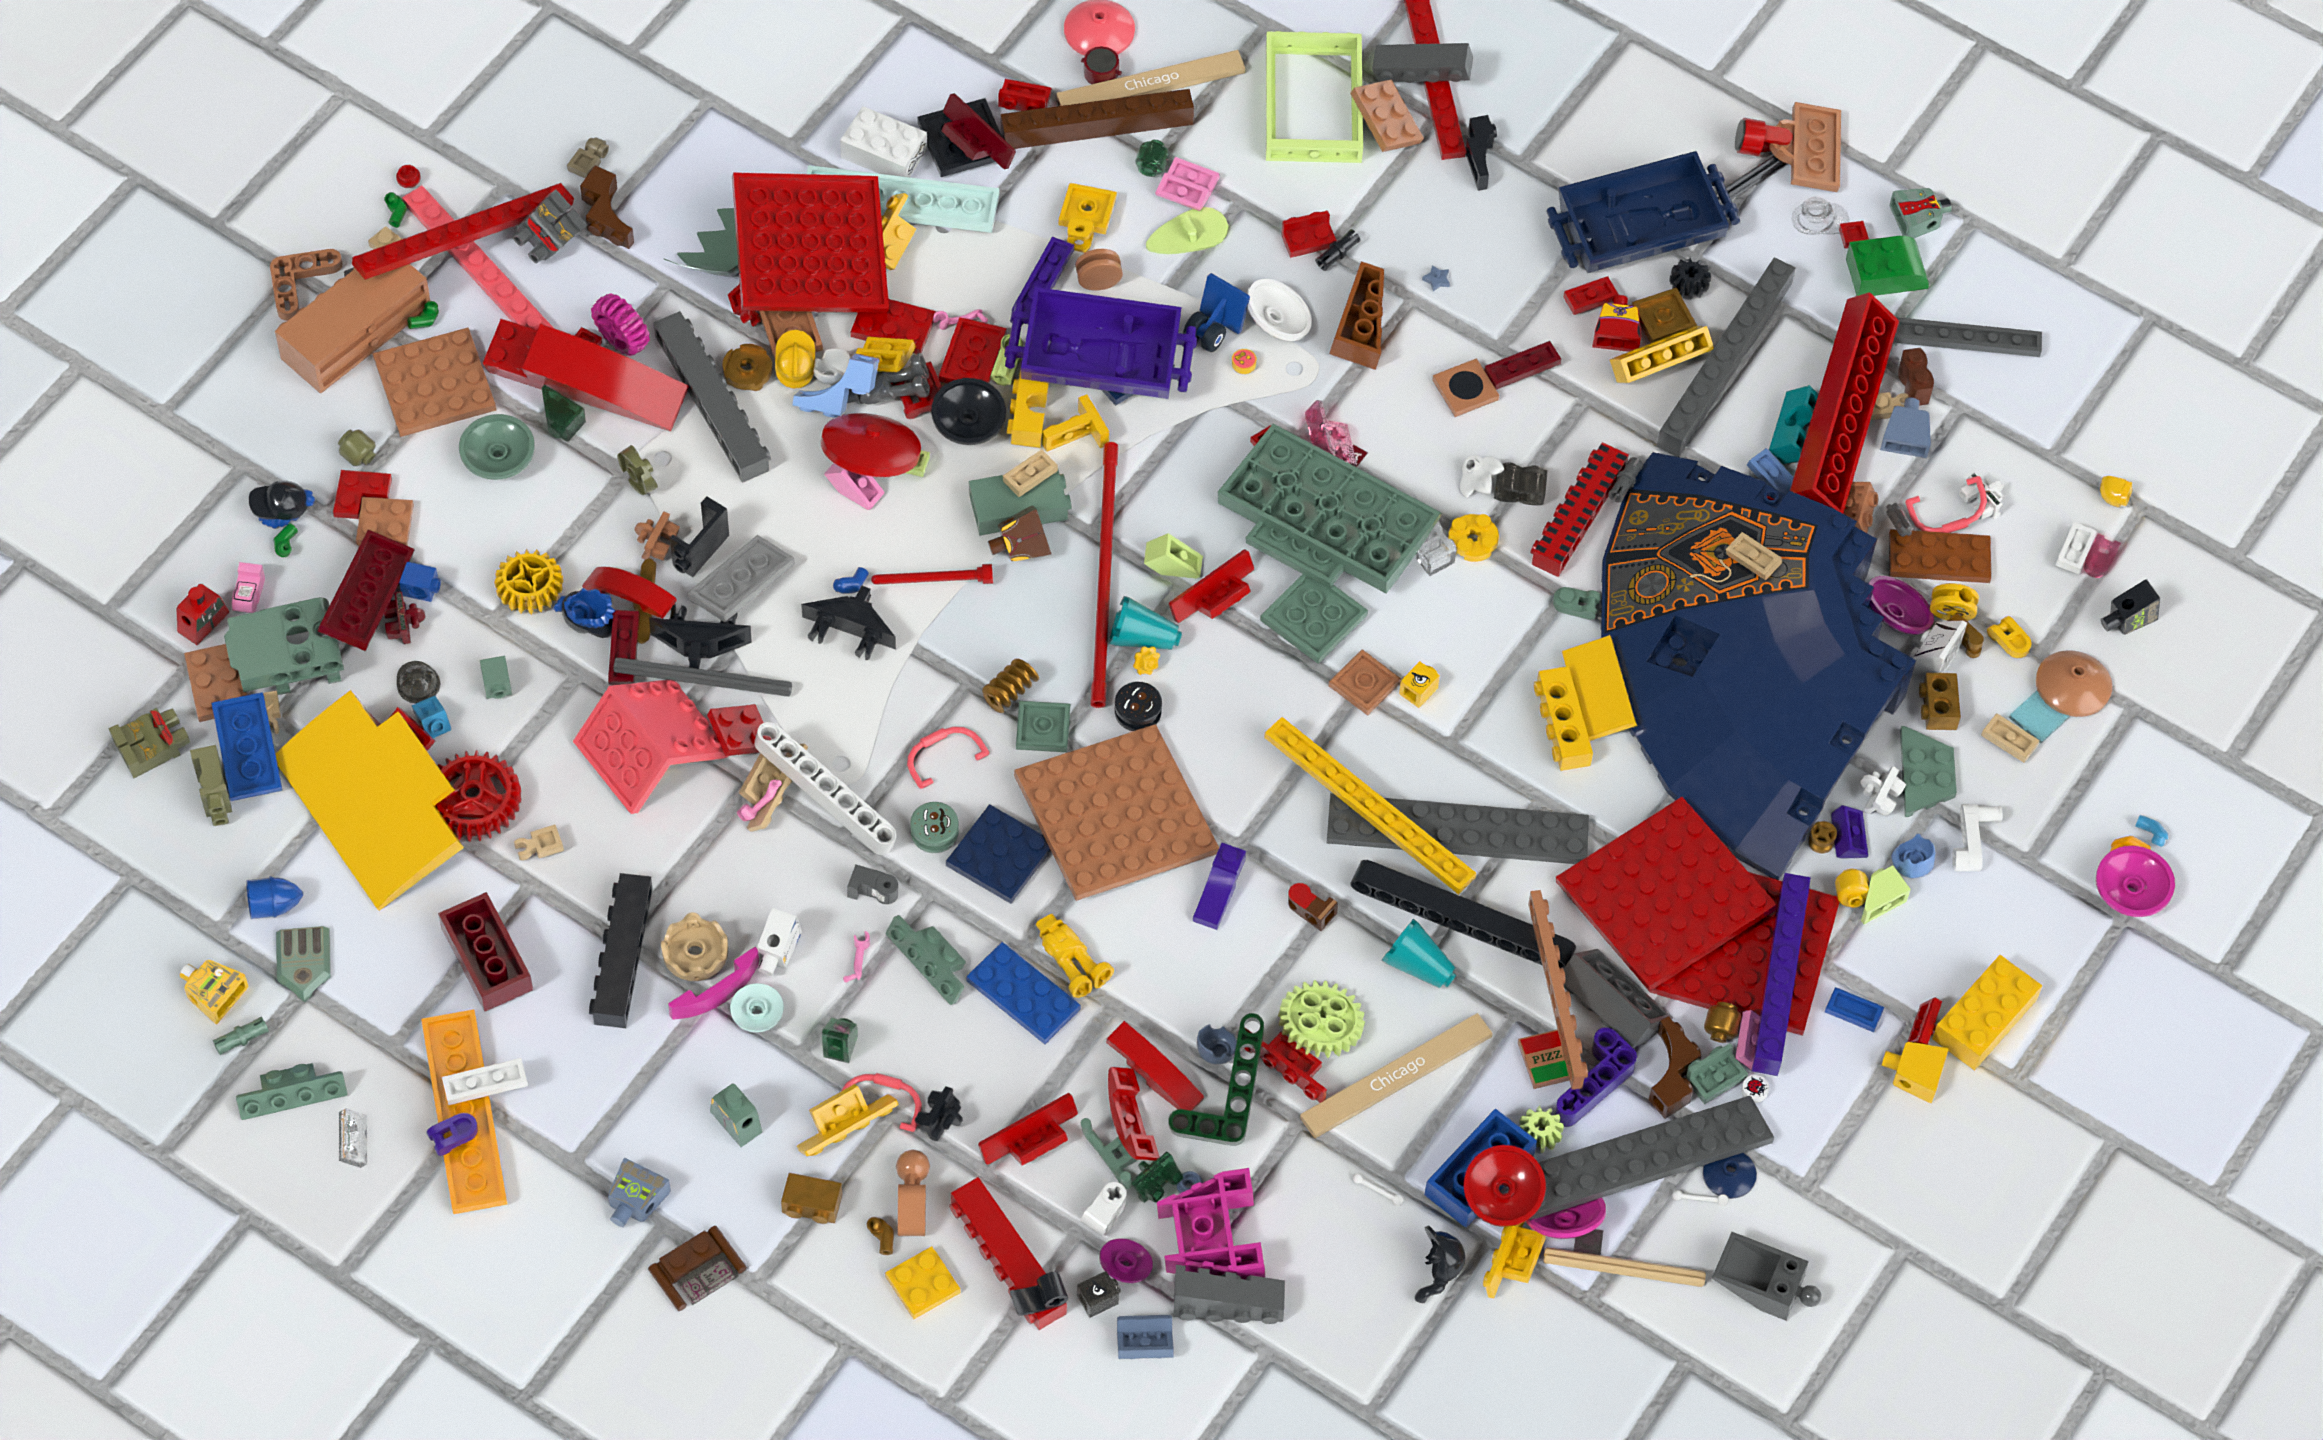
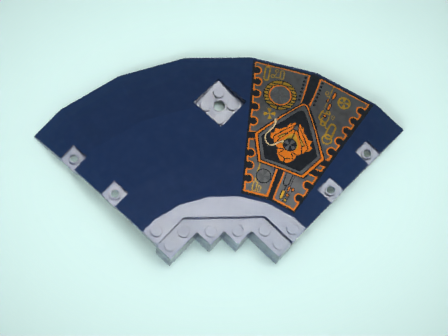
[1601,452,1916,880]

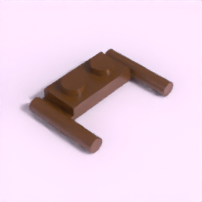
[648,1225,747,1311]

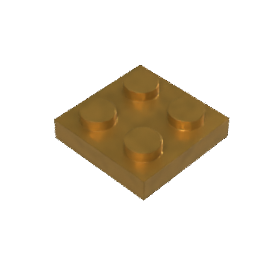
[1632,288,1697,343]

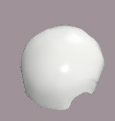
[814,348,851,386]

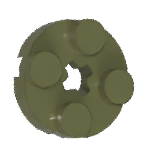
[617,445,658,495]

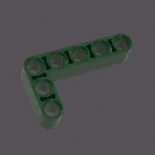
[1168,1013,1264,1146]

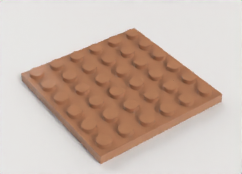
[1014,724,1219,901]

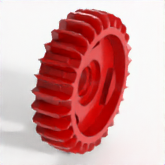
[435,750,522,842]

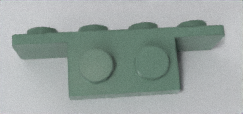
[886,915,966,1005]
[236,1063,348,1120]

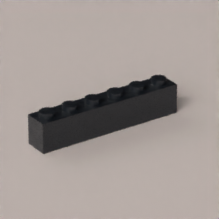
[589,873,653,1029]

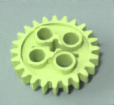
[1278,980,1365,1058]

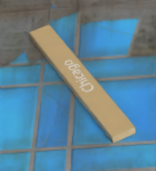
[1056,50,1245,106]
[1300,1013,1493,1139]

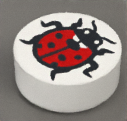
[1741,1075,1769,1103]

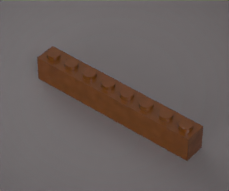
[1001,89,1194,149]

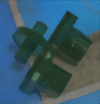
[1131,1151,1183,1203]

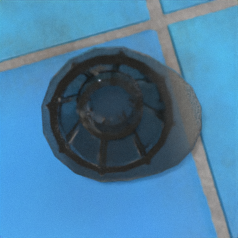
[397,661,441,704]

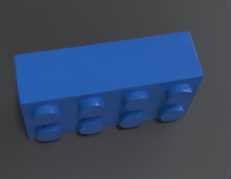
[1424,1108,1537,1228]

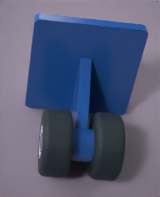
[1183,273,1250,352]

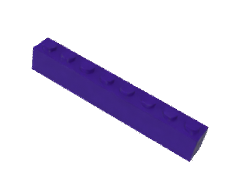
[1751,873,1811,1076]

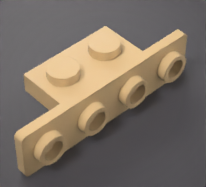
[739,743,808,832]

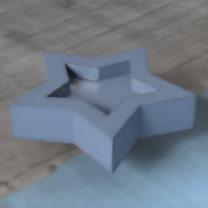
[1422,265,1450,291]

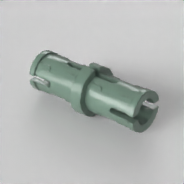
[213,1016,269,1055]

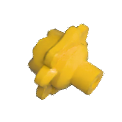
[1133,646,1160,675]

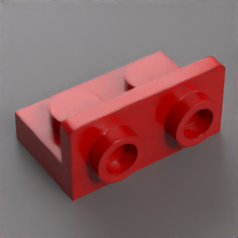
[1281,210,1336,258]

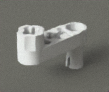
[1952,804,2002,871]

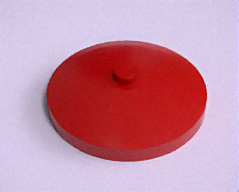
[821,413,921,477]

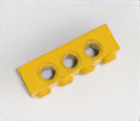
[1609,326,1714,383]
[1534,666,1593,771]

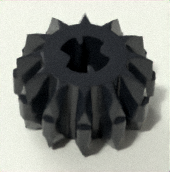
[1669,258,1711,300]

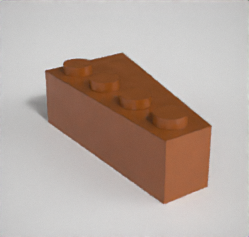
[1329,261,1384,370]

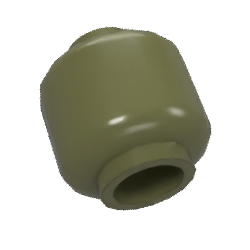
[338,429,376,466]

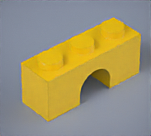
[1007,370,1049,448]

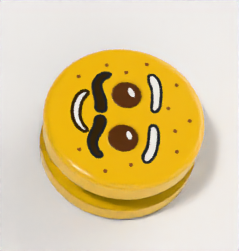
[1930,583,1979,621]

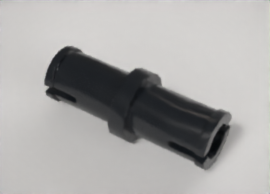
[1315,229,1360,271]

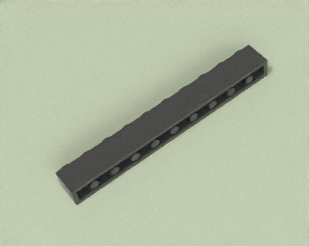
[1657,257,1796,457]

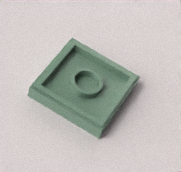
[1016,701,1070,753]

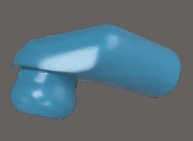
[2135,815,2168,847]

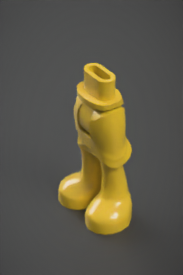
[1036,914,1114,998]

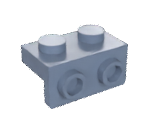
[1117,1315,1174,1359]

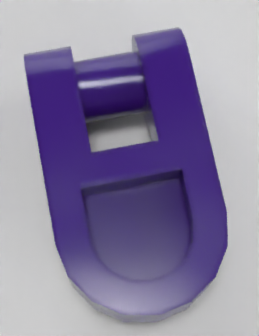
[426,1113,478,1156]

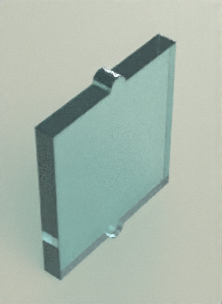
[2009,690,2070,744]

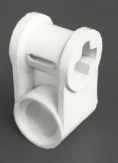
[1081,1182,1126,1237]

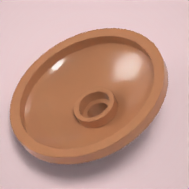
[2036,650,2112,717]

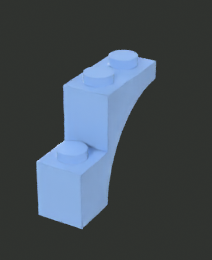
[792,353,879,417]

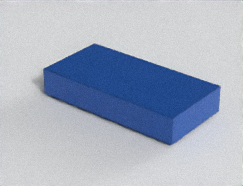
[1825,987,1884,1032]

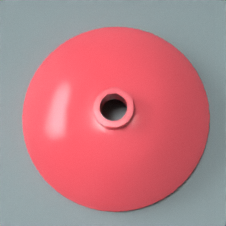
[1064,0,1135,56]

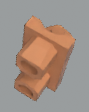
[634,511,680,561]

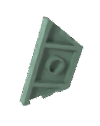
[1900,726,1957,817]

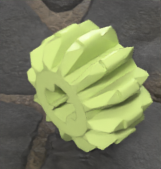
[1519,1105,1564,1153]

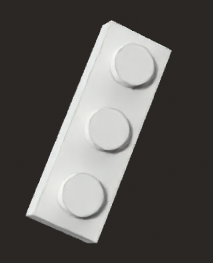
[442,1058,528,1105]

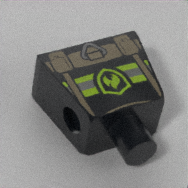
[2100,579,2160,635]

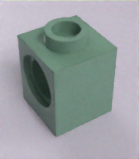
[480,655,512,699]

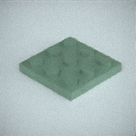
[1260,574,1368,664]

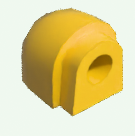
[2100,476,2132,508]

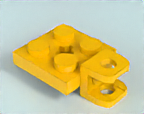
[1058,183,1117,253]

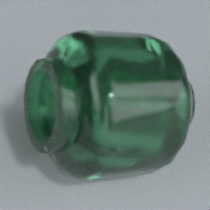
[1135,139,1170,177]

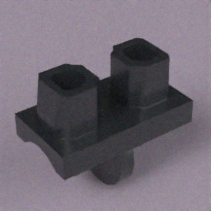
[915,1086,963,1142]

